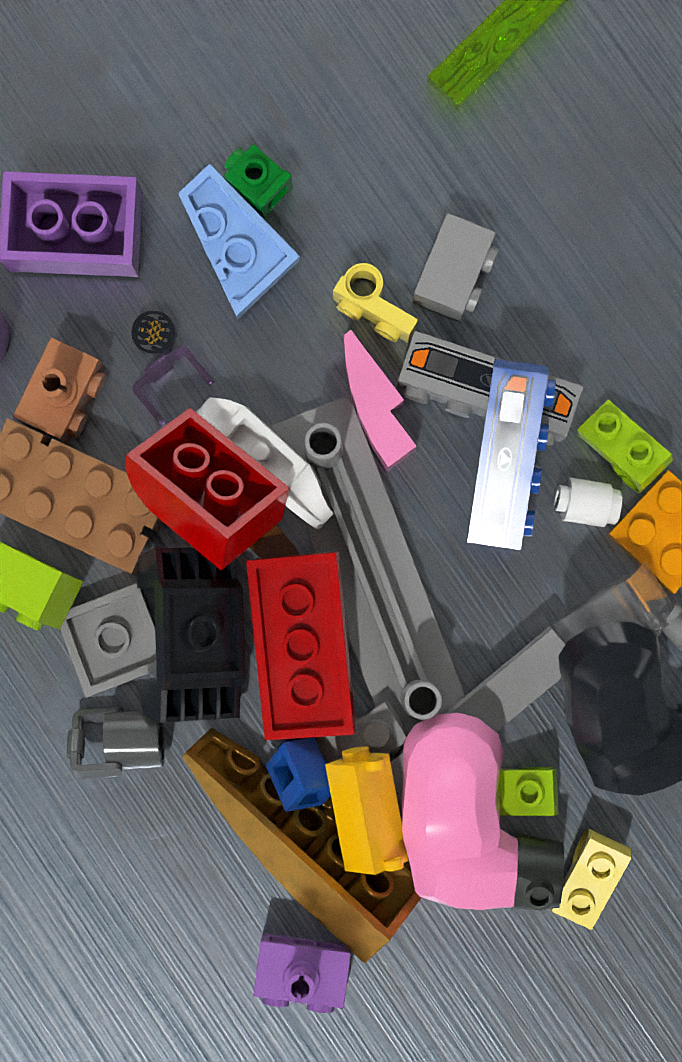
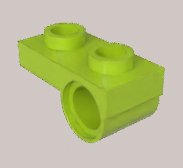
[577,400,673,493]
[497,767,559,816]

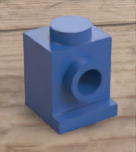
[266,737,331,812]

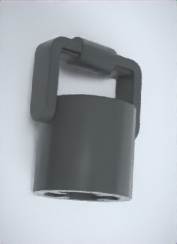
[66,707,165,779]

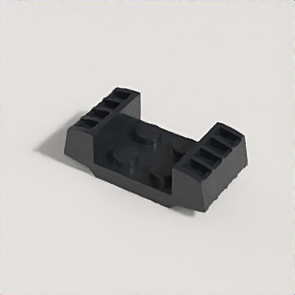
[137,547,245,723]

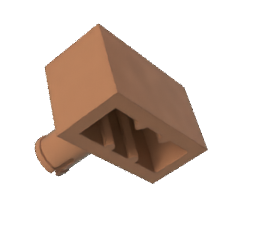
[13,337,107,445]

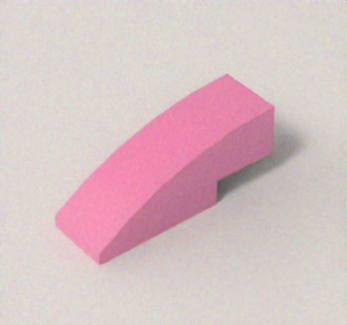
[344,330,417,472]

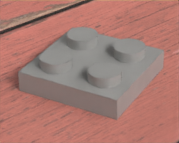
[60,583,156,698]

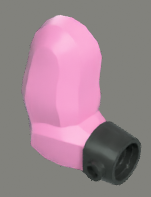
[401,713,564,910]

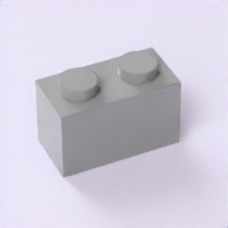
[412,213,499,322]

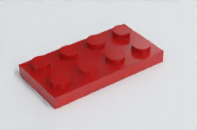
[246,551,356,740]

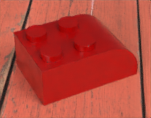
[125,408,290,570]

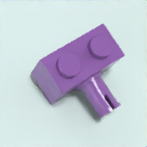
[253,933,351,1013]

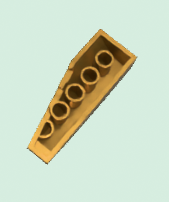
[182,728,422,963]

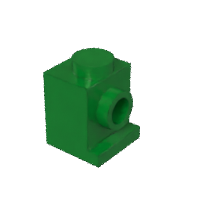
[224,144,293,219]

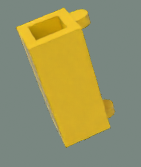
[325,746,409,875]

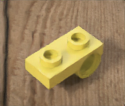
[333,263,418,343]
[551,828,632,930]

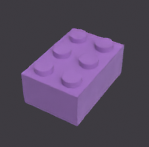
[0,171,143,277]

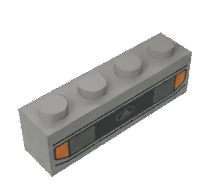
[396,331,584,445]

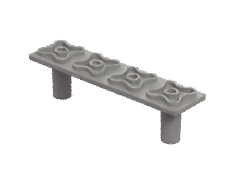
[269,396,466,754]

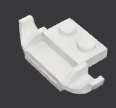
[196,397,333,530]

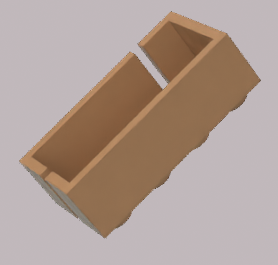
[0,418,163,576]

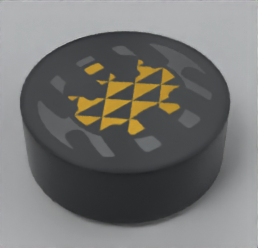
[131,311,176,356]

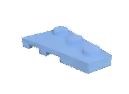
[178,164,300,319]

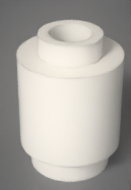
[554,477,622,527]

